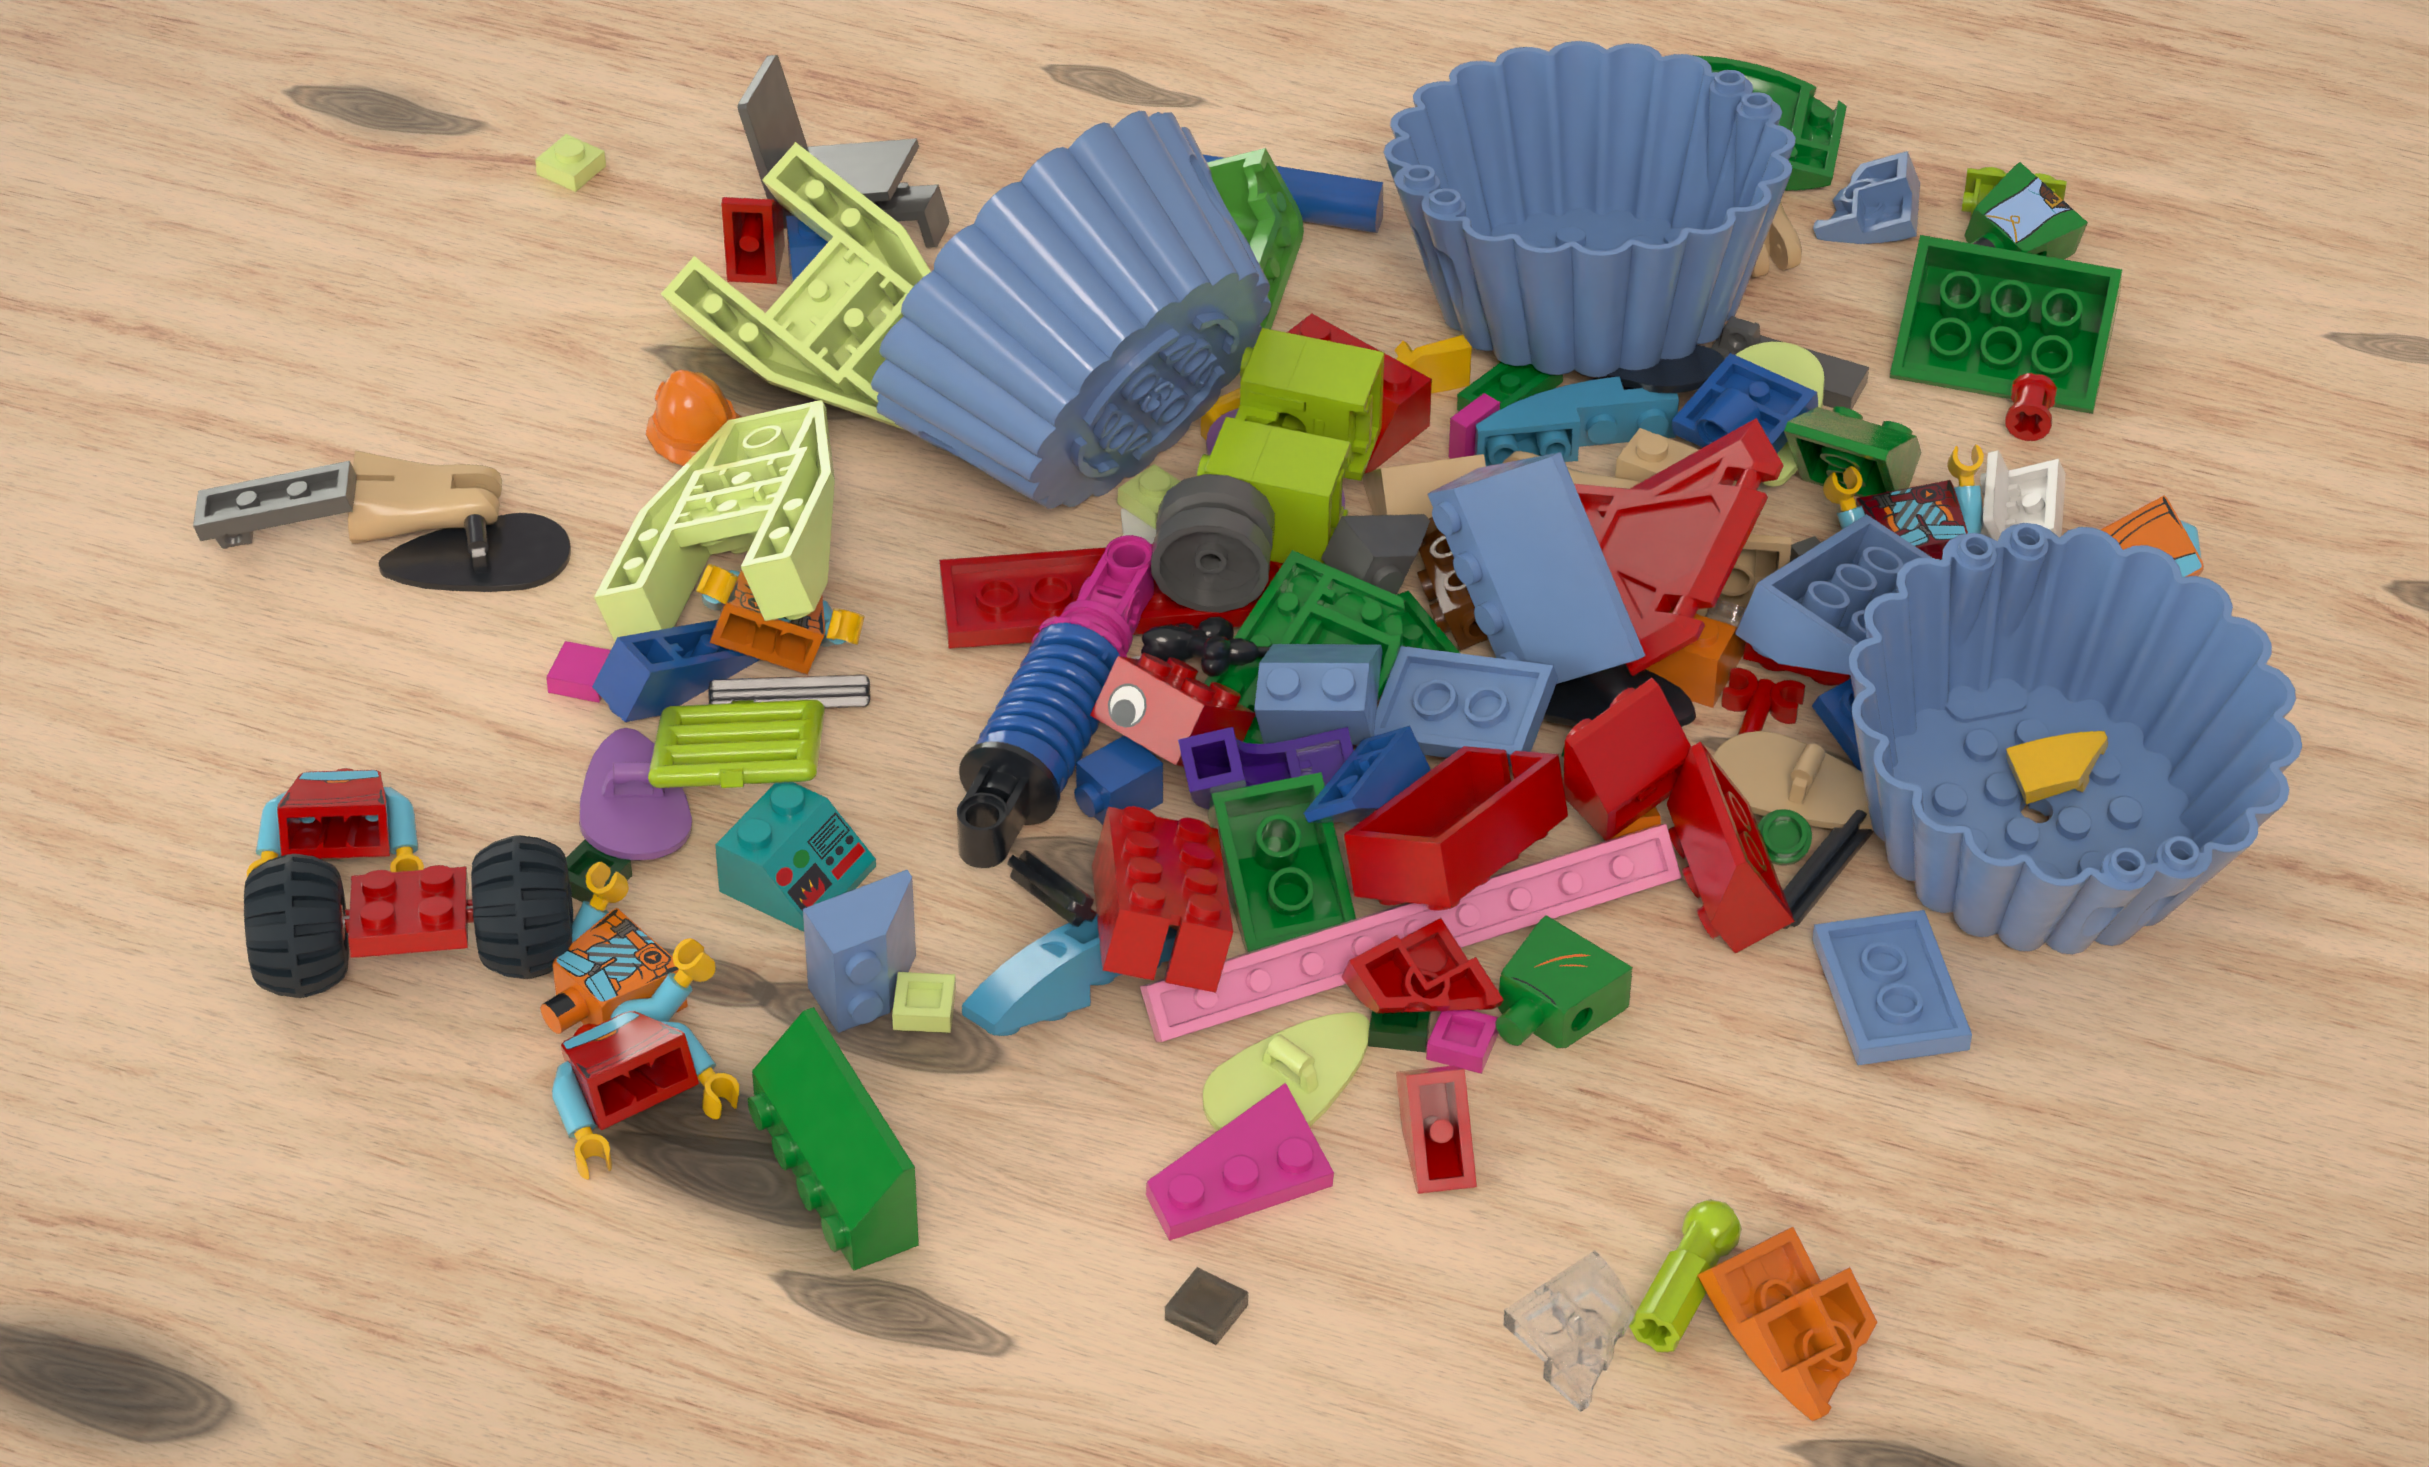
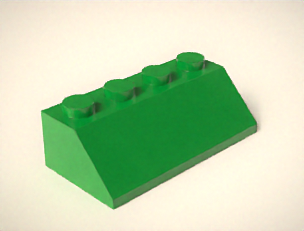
[747,1007,919,1271]

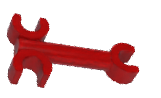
[1722,668,1806,735]

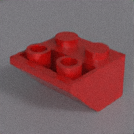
[1563,678,1691,841]

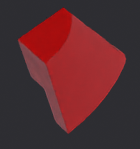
[1341,918,1504,1013]

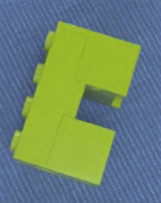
[1197,328,1384,564]

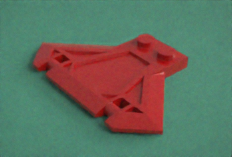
[1574,418,1784,676]

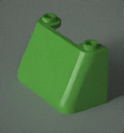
[1207,148,1304,329]

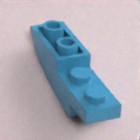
[1474,376,1679,466]
[962,914,1177,1036]

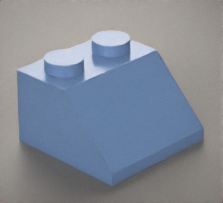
[1254,644,1382,745]
[803,870,916,1033]

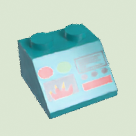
[715,782,876,932]

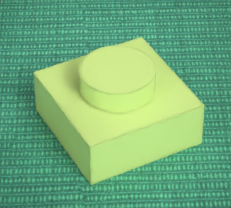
[535,134,606,192]
[1117,464,1181,529]
[892,972,956,1033]

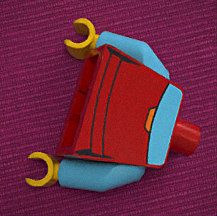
[247,768,424,877]
[552,1011,739,1180]

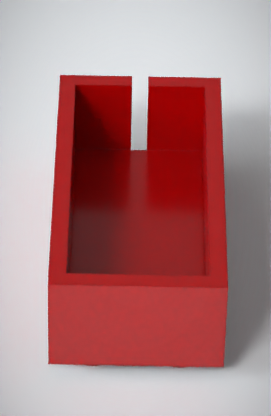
[1344,746,1568,911]
[1092,806,1234,993]

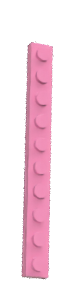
[1140,824,1681,1042]

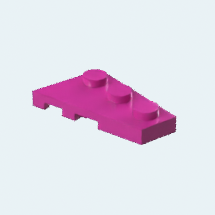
[1146,1083,1334,1241]

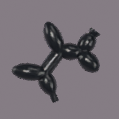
[1141,617,1271,677]

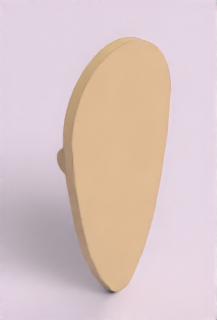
[1713,731,1874,831]

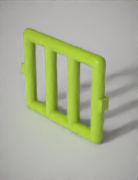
[648,700,825,788]

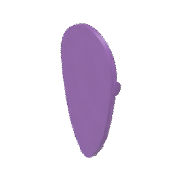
[579,728,692,860]

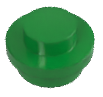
[1758,809,1812,866]

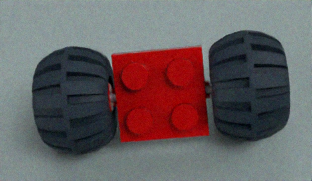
[244,835,574,998]

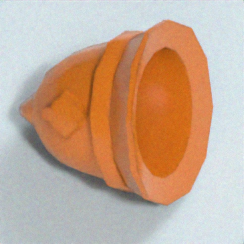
[646,369,742,466]

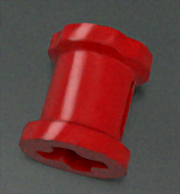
[2005,373,2057,441]

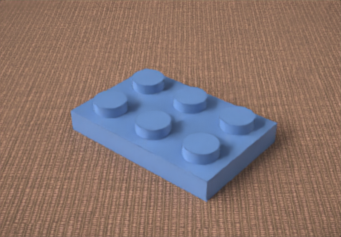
[1374,646,1558,766]
[1812,910,1972,1066]

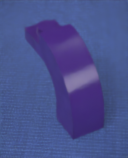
[1178,727,1354,810]

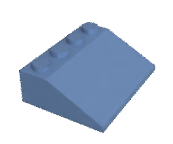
[1427,452,1645,684]
[1735,514,1932,675]

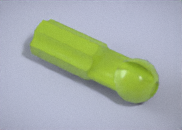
[1629,1199,1742,1352]

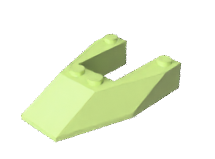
[661,142,931,430]
[594,400,835,642]

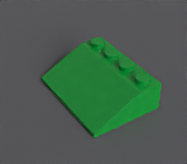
[1890,235,2123,414]

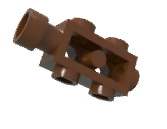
[1417,516,1489,651]

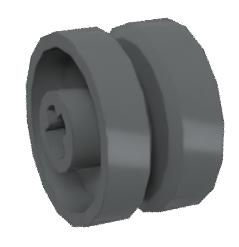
[1151,474,1275,613]

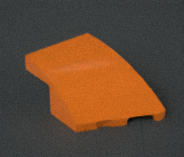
[1697,1227,1877,1421]

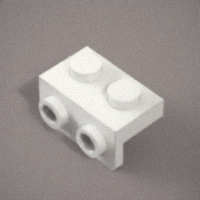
[1980,450,2066,541]

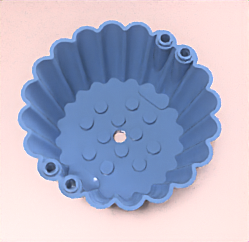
[1383,41,1796,377]
[871,110,1271,509]
[1848,523,2302,955]

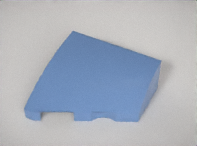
[1813,151,1920,244]

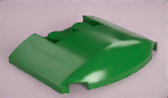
[1693,55,1847,191]
[1204,550,1405,744]

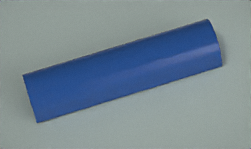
[1203,154,1383,233]

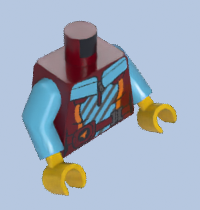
[1823,444,1984,560]

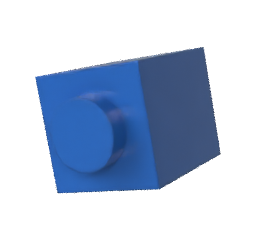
[1074,736,1163,825]

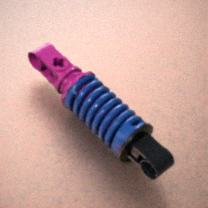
[957,535,1154,868]

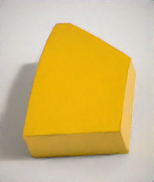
[1394,335,1472,393]
[2006,731,2108,805]

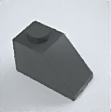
[1321,514,1430,595]

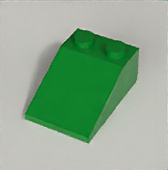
[1784,406,1922,497]
[1208,772,1356,953]

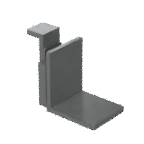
[737,55,949,248]

